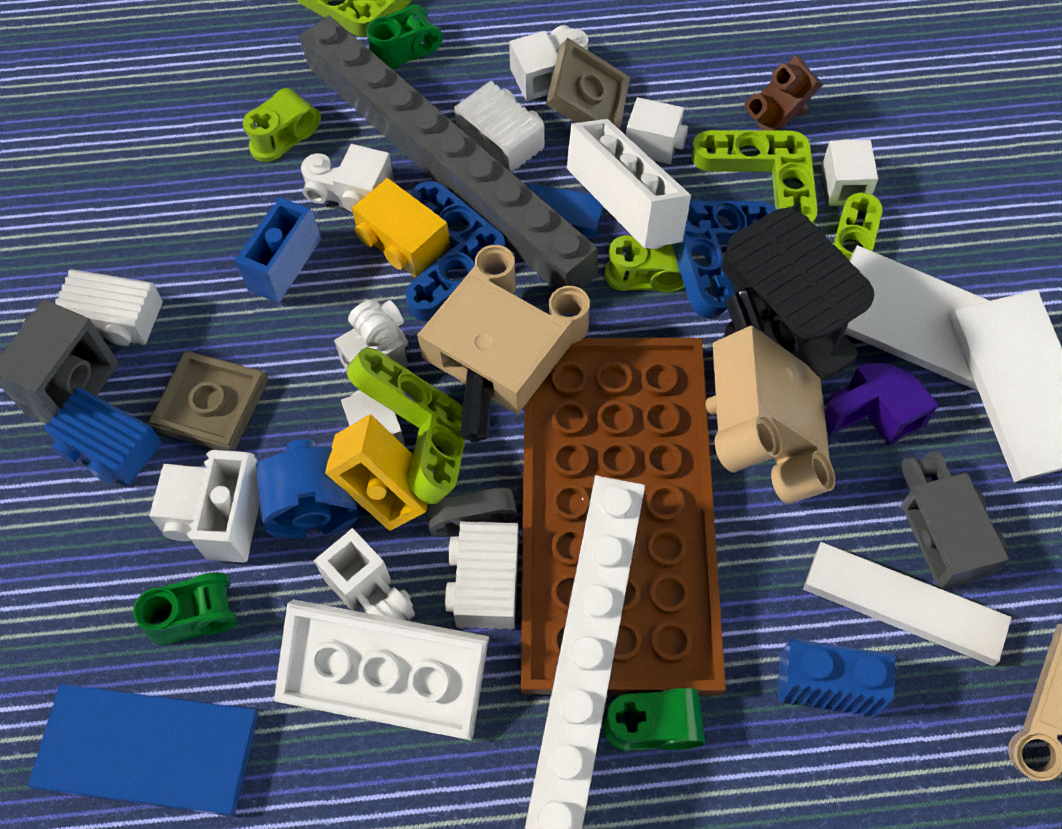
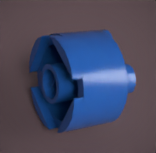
[256,439,358,539]

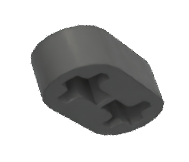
[426,488,518,537]

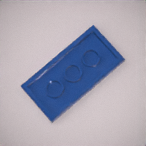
[27,684,259,817]

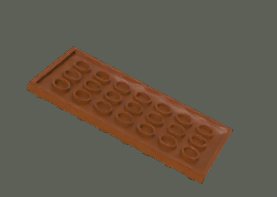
[521,338,726,695]

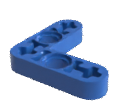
[405,181,505,321]
[672,201,777,319]

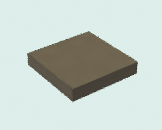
[546,38,630,130]
[147,350,269,451]

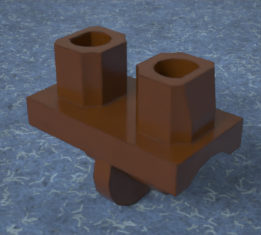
[745,55,824,130]

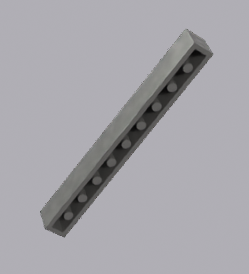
[299,15,598,290]

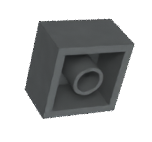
[0,299,119,424]

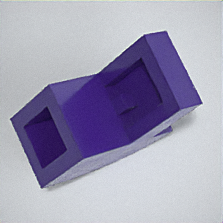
[824,363,939,445]

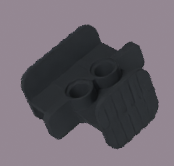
[721,208,875,379]

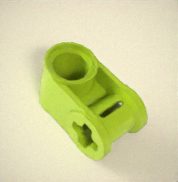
[242,88,321,162]
[604,235,685,293]

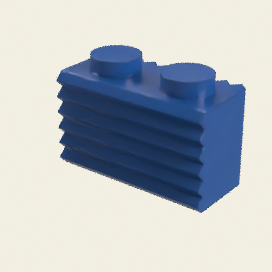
[235,197,322,303]
[44,387,162,486]
[777,638,895,718]

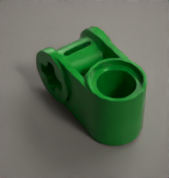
[367,4,443,69]
[133,572,237,645]
[603,688,706,751]

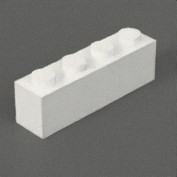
[567,119,691,249]

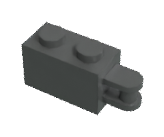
[901,451,1009,590]

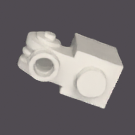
[509,25,588,102]
[301,144,394,212]
[334,300,409,369]
[314,528,415,621]

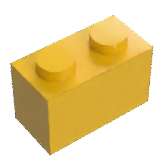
[352,178,450,278]
[325,414,428,531]

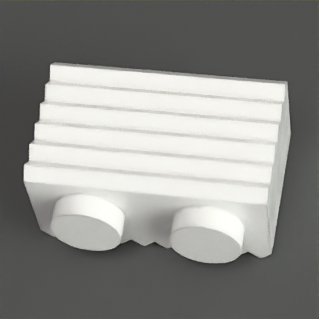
[454,81,545,173]
[55,269,163,346]
[187,450,260,563]
[445,521,519,630]

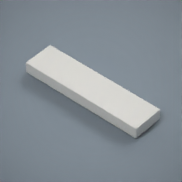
[803,542,1011,666]

